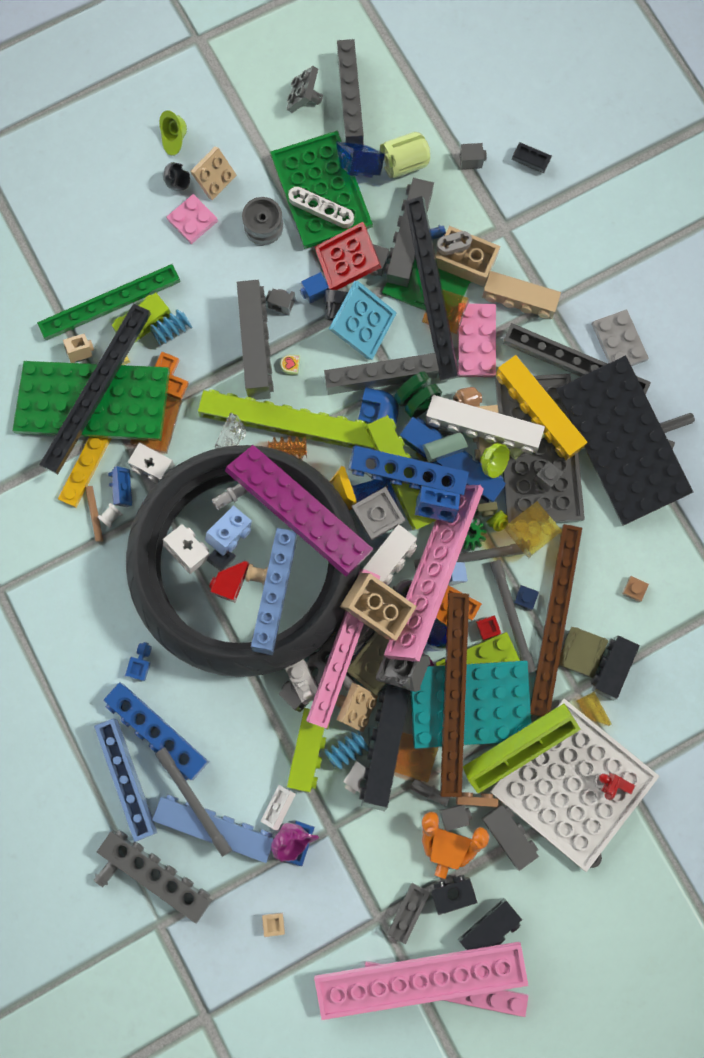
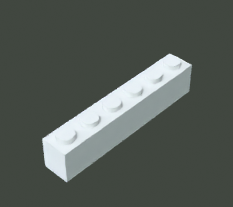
[426,395,545,454]

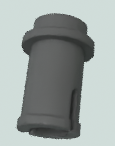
[94,861,119,887]

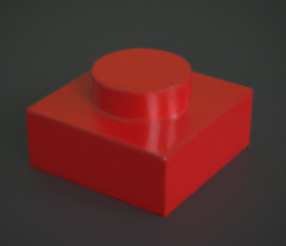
[476,615,502,641]

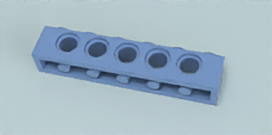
[251,528,297,655]

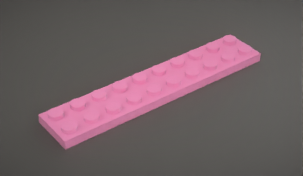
[384,485,484,662]
[314,941,529,1020]

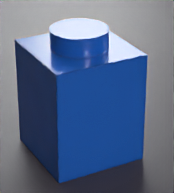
[300,272,329,304]

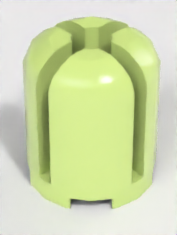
[380,132,430,178]

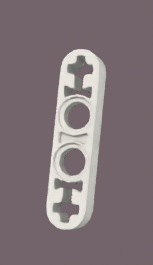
[289,187,354,228]

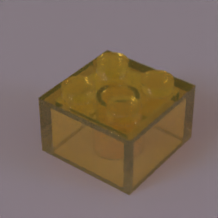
[504,501,562,559]

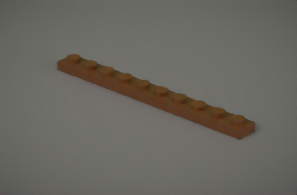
[530,524,583,717]
[440,593,469,797]

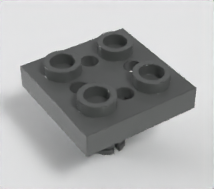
[287,66,323,113]

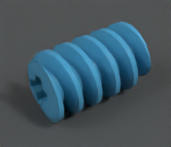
[150,309,192,346]
[324,731,369,769]

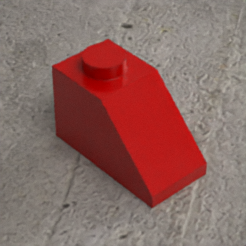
[209,561,249,603]

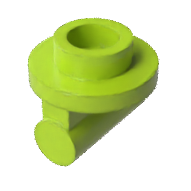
[486,510,508,531]

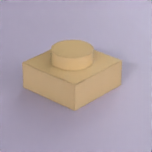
[262,912,285,937]

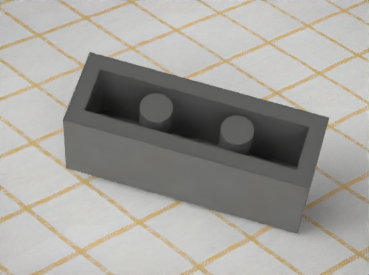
[481,804,539,871]

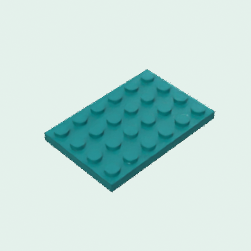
[411,660,531,748]

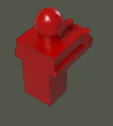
[599,773,636,800]

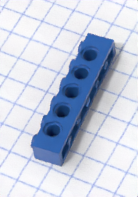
[348,446,469,496]
[104,682,209,781]

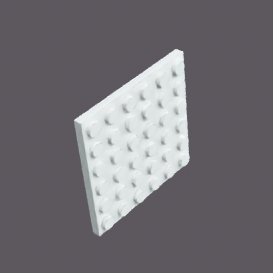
[490,699,659,872]

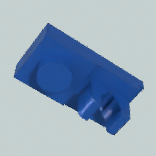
[108,466,132,507]

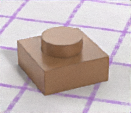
[622,576,649,602]

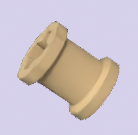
[246,564,268,585]

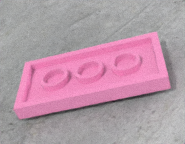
[458,303,496,377]

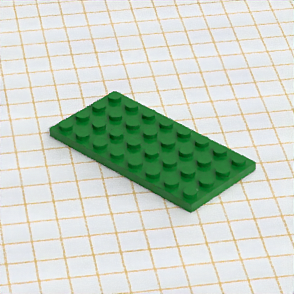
[12,361,170,441]

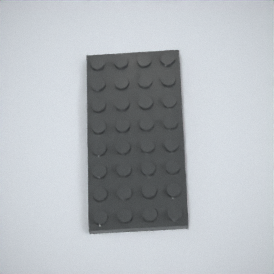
[495,374,585,525]

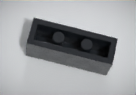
[591,635,640,700]
[458,898,522,950]

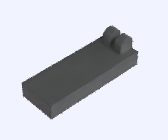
[387,883,430,944]

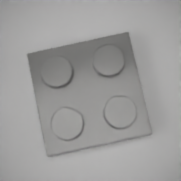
[352,487,405,541]

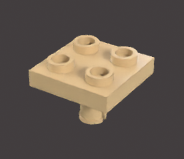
[190,147,237,200]
[336,683,378,732]

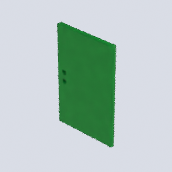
[382,258,471,322]

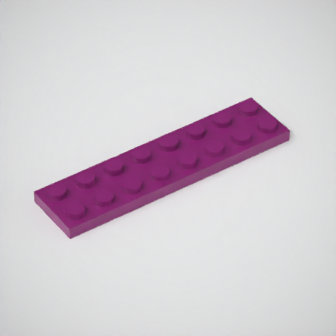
[225,445,373,577]

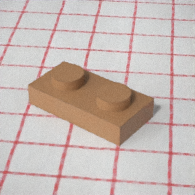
[456,792,498,807]

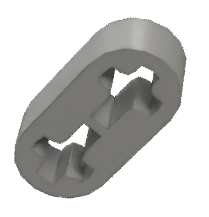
[437,231,472,256]

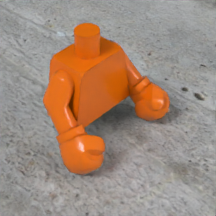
[422,812,489,879]

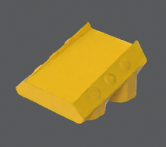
[329,466,357,510]

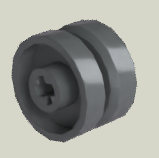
[242,197,284,245]

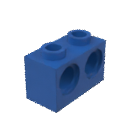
[415,486,460,523]

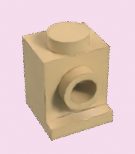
[63,334,94,363]

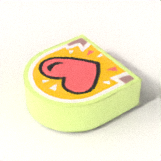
[280,354,300,375]

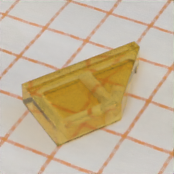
[576,692,612,726]

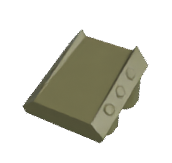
[559,627,608,678]

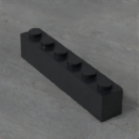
[359,685,410,811]

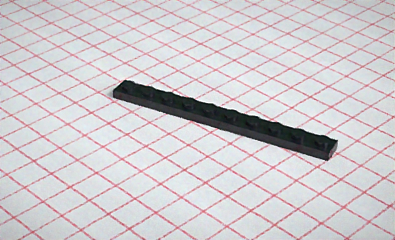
[405,196,460,382]
[39,303,151,475]

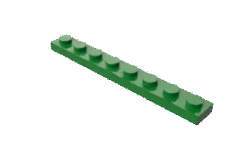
[37,263,181,341]

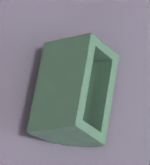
[422,432,468,463]

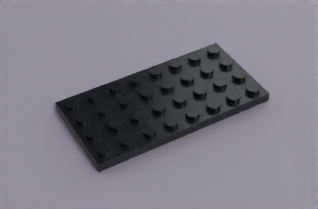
[556,355,694,526]

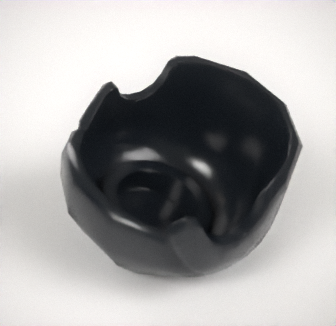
[163,162,190,191]

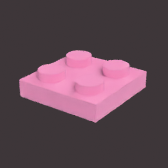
[167,194,218,244]

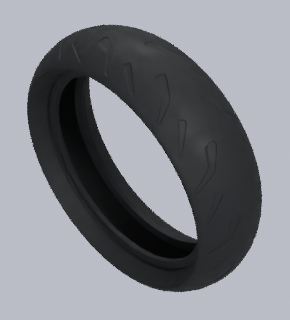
[126,445,360,677]

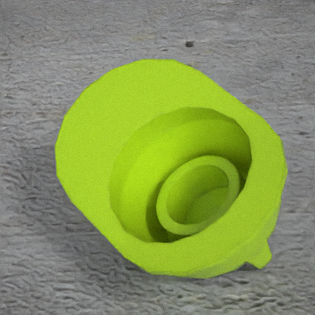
[159,110,187,156]

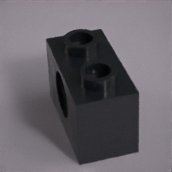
[430,875,477,915]

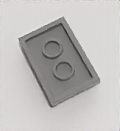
[592,309,649,366]

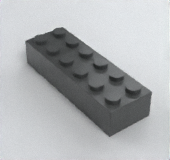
[237,279,274,400]

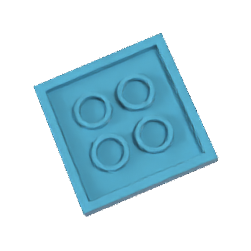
[329,281,397,360]

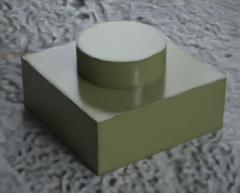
[476,502,498,518]

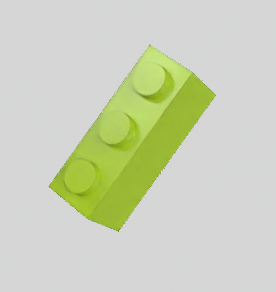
[112,293,171,342]

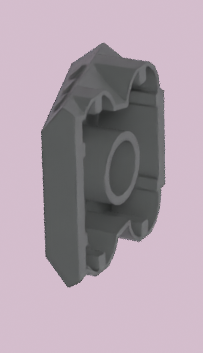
[376,654,430,692]

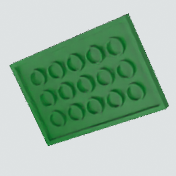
[270,130,373,249]

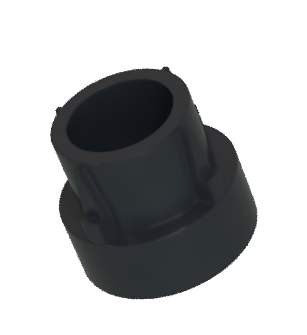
[324,290,348,321]

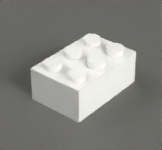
[363,524,417,586]

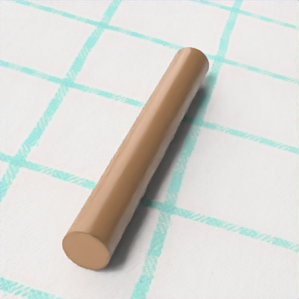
[85,486,103,542]

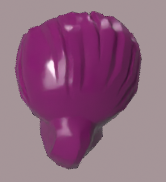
[271,823,319,862]

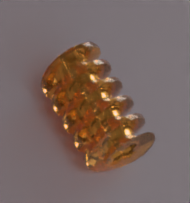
[268,436,307,460]

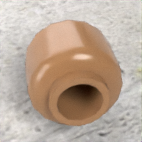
[453,387,482,407]

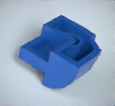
[358,387,399,424]

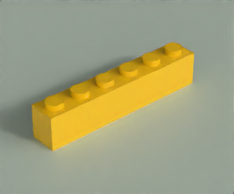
[496,355,587,460]

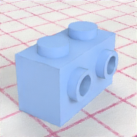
[205,506,252,556]

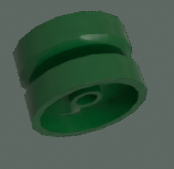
[394,371,442,419]

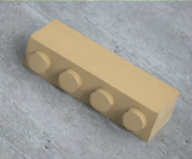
[482,271,561,319]

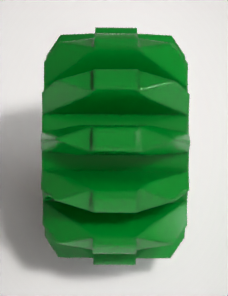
[463,519,487,551]

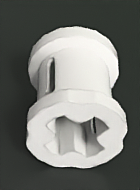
[98,503,123,528]

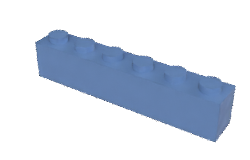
[94,719,158,842]
[152,794,274,863]

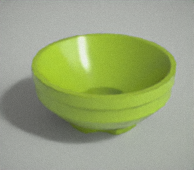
[480,443,509,478]

